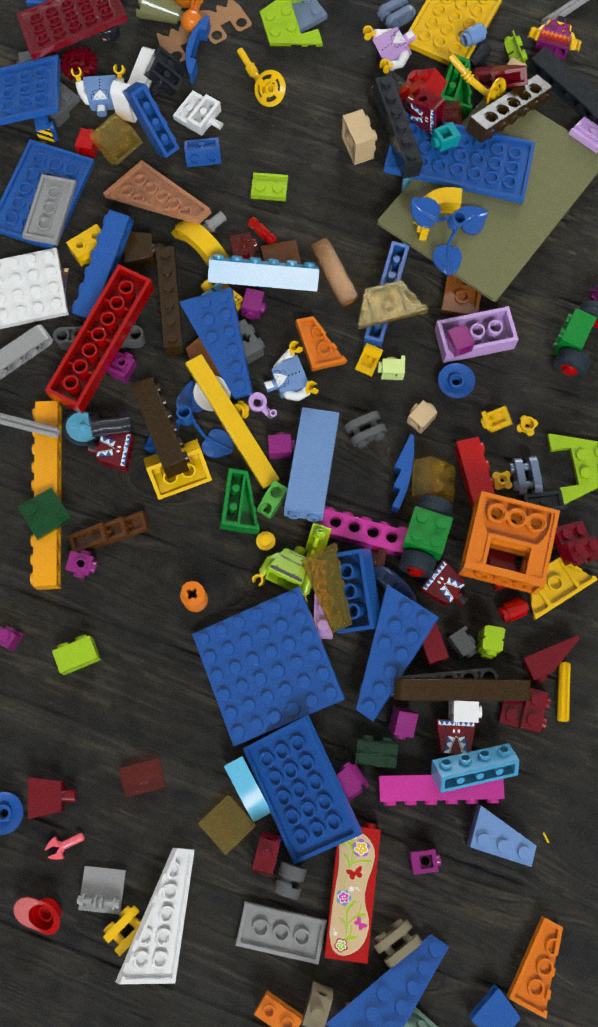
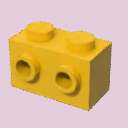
[66,224,102,267]

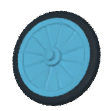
[62,410,101,446]

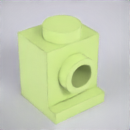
[378,356,405,380]

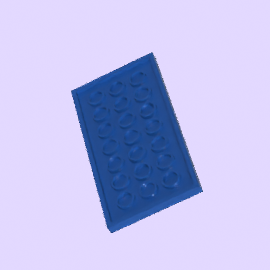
[383,112,535,204]

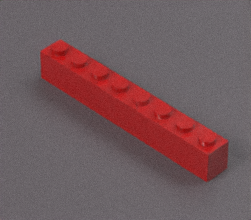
[454,437,520,591]

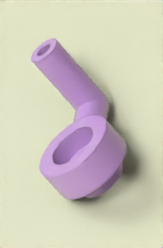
[248,392,277,419]

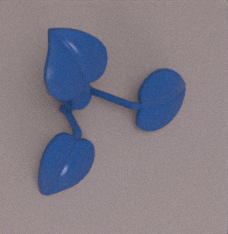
[410,197,489,276]
[144,381,233,458]

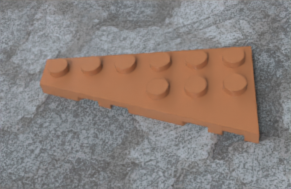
[103,160,211,225]

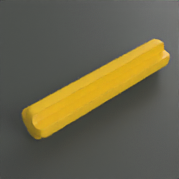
[557,662,571,722]

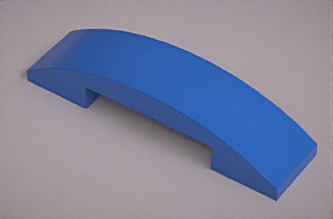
[185,15,211,85]

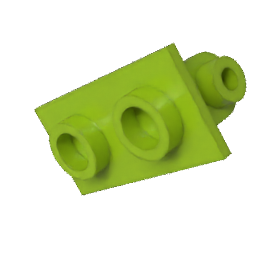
[504,30,528,64]
[305,522,332,563]

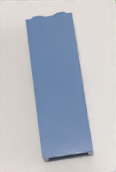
[284,407,339,522]

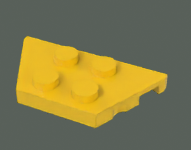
[529,557,598,620]

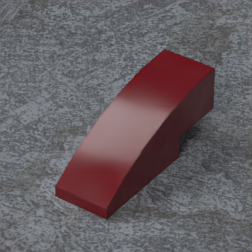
[474,65,528,90]

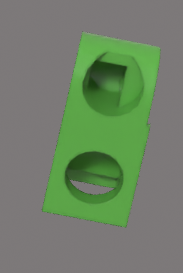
[257,480,288,519]

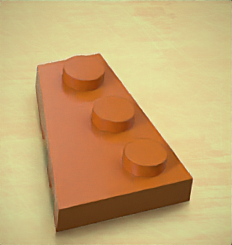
[295,316,347,372]

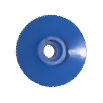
[438,363,475,399]
[0,792,24,835]

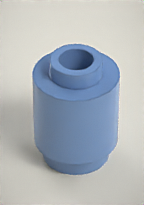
[460,23,487,47]

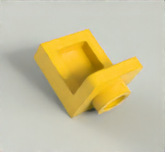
[355,343,383,377]
[481,406,513,432]

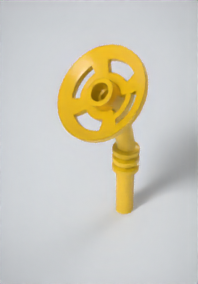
[237,48,286,107]
[448,53,506,107]

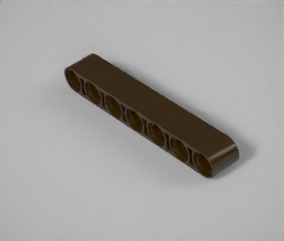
[394,677,530,701]

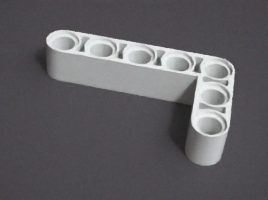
[110,47,155,123]

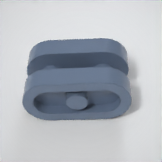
[377,0,416,29]
[509,456,543,496]

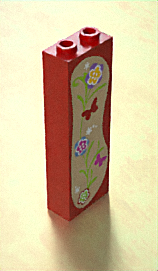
[324,823,381,964]

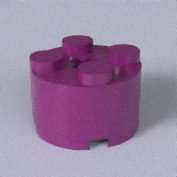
[336,762,370,802]

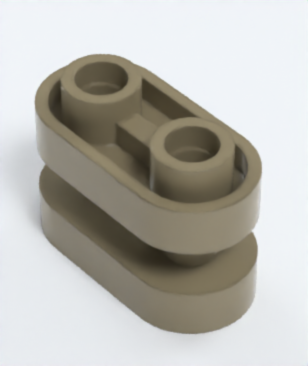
[373,918,423,968]

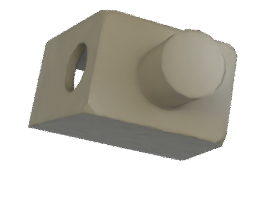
[301,981,333,1027]

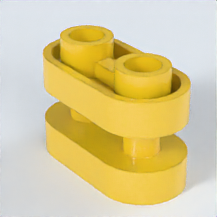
[103,905,141,956]

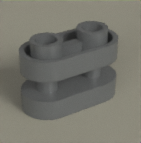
[344,411,388,448]

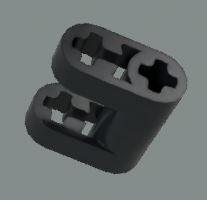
[88,409,131,437]

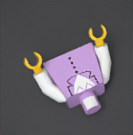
[363,26,416,74]

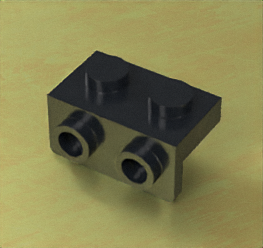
[522,490,568,517]

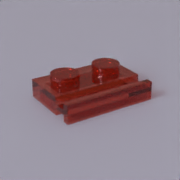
[119,758,166,798]

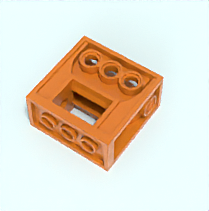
[458,491,560,594]

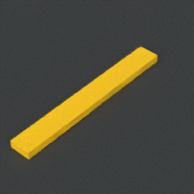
[185,354,280,490]

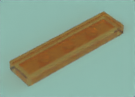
[311,238,359,306]

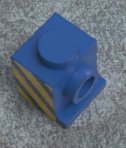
[34,115,58,143]

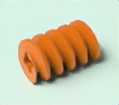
[180,581,208,612]

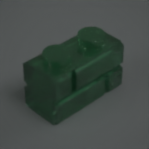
[354,735,398,769]

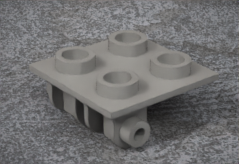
[77,866,126,914]

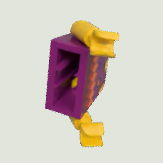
[528,16,582,60]

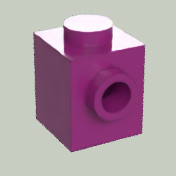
[241,288,266,319]
[446,324,475,358]
[268,432,295,459]
[388,706,418,740]

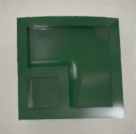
[17,487,71,541]

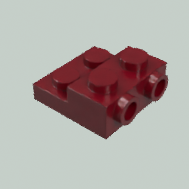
[554,520,598,567]
[498,688,551,733]

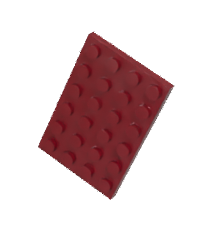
[17,0,128,60]

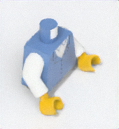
[71,64,126,117]
[264,341,319,401]

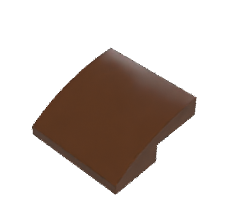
[261,240,301,264]

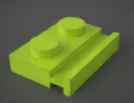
[251,172,288,201]

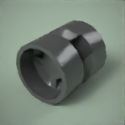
[273,861,307,900]

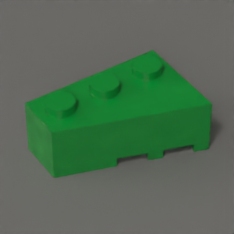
[439,54,472,120]
[219,468,260,535]

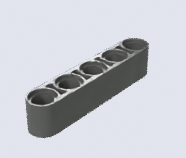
[53,325,146,350]

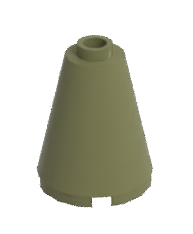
[136,0,184,24]

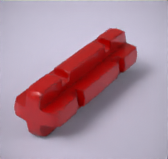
[248,217,277,244]

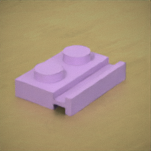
[569,116,598,154]

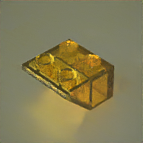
[89,113,143,165]
[412,456,456,503]

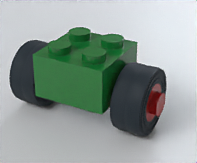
[553,300,598,379]
[399,495,453,578]

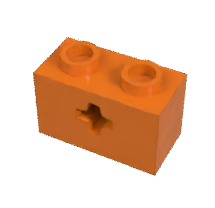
[254,990,303,1027]

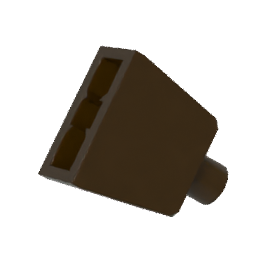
[124,232,165,270]

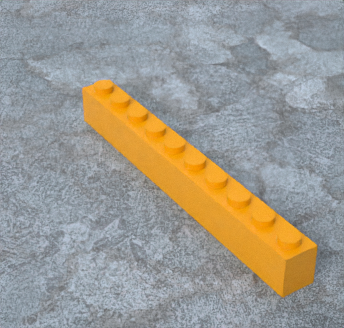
[30,401,62,590]

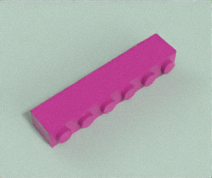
[378,775,505,806]

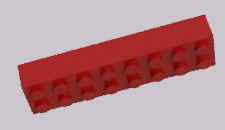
[45,264,154,414]

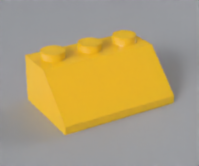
[143,439,212,500]

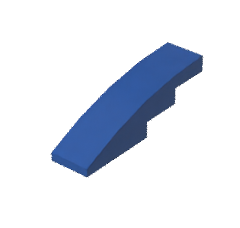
[391,434,414,514]

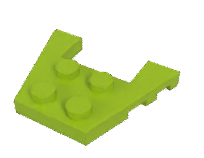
[260,0,323,47]
[546,434,598,505]

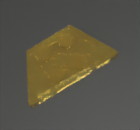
[358,280,428,329]

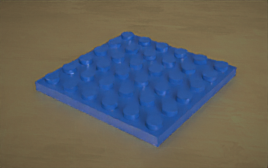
[192,587,346,746]

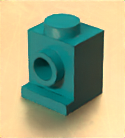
[431,122,461,152]

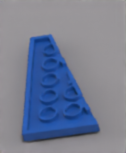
[326,934,449,1027]

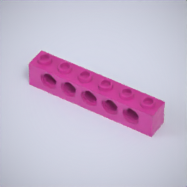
[315,506,408,557]

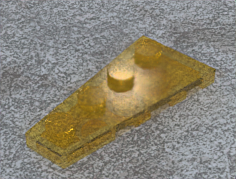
[301,543,352,633]

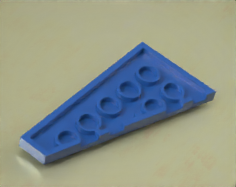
[179,287,254,399]
[356,585,439,721]

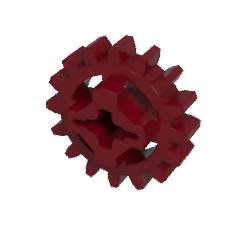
[61,46,98,81]

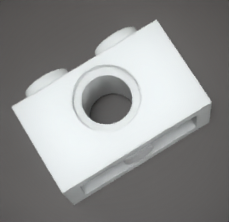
[448,700,482,723]

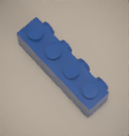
[122,82,179,158]

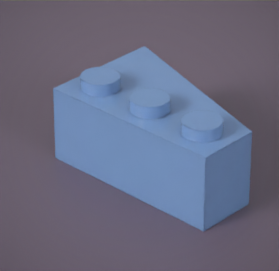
[466,805,537,867]

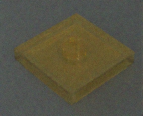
[198,795,256,855]

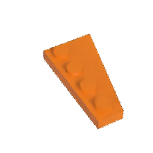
[506,916,563,1019]

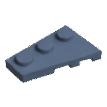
[292,0,327,33]

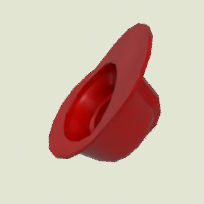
[14,897,63,935]

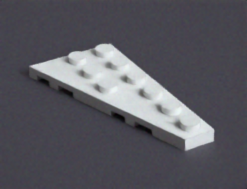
[115,848,195,984]

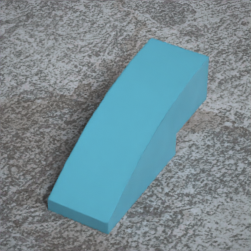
[224,756,271,822]

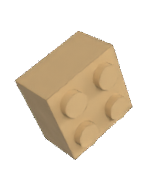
[341,109,377,165]

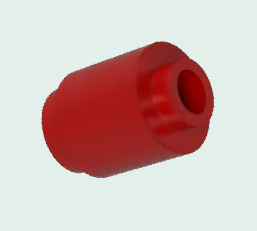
[498,597,529,622]

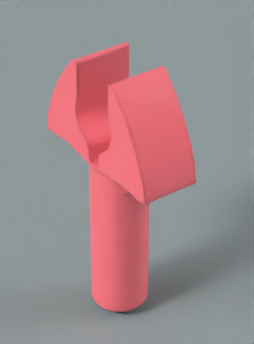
[45,833,84,859]

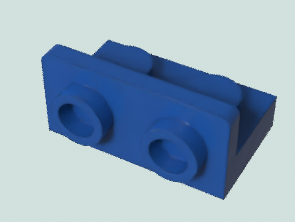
[184,137,221,167]

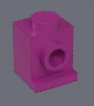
[108,352,137,384]
[0,625,24,652]
[408,849,441,875]

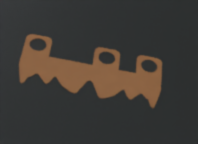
[157,0,252,62]

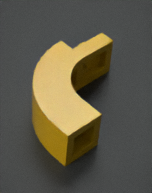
[413,187,462,241]
[171,221,229,266]

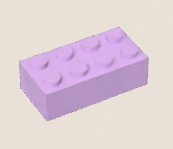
[434,306,519,363]

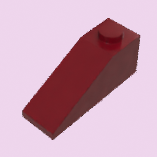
[520,635,580,684]

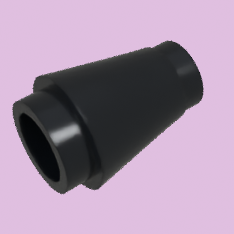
[469,41,492,68]

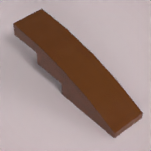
[68,511,150,553]

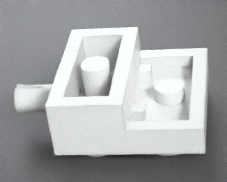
[173,90,223,136]

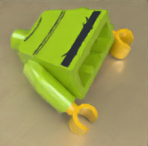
[252,546,313,602]

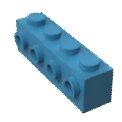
[431,743,520,793]

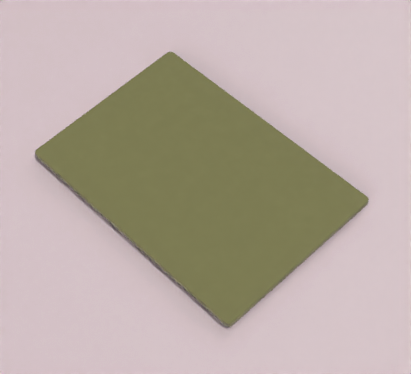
[377,92,598,302]

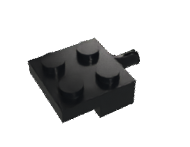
[144,45,187,97]

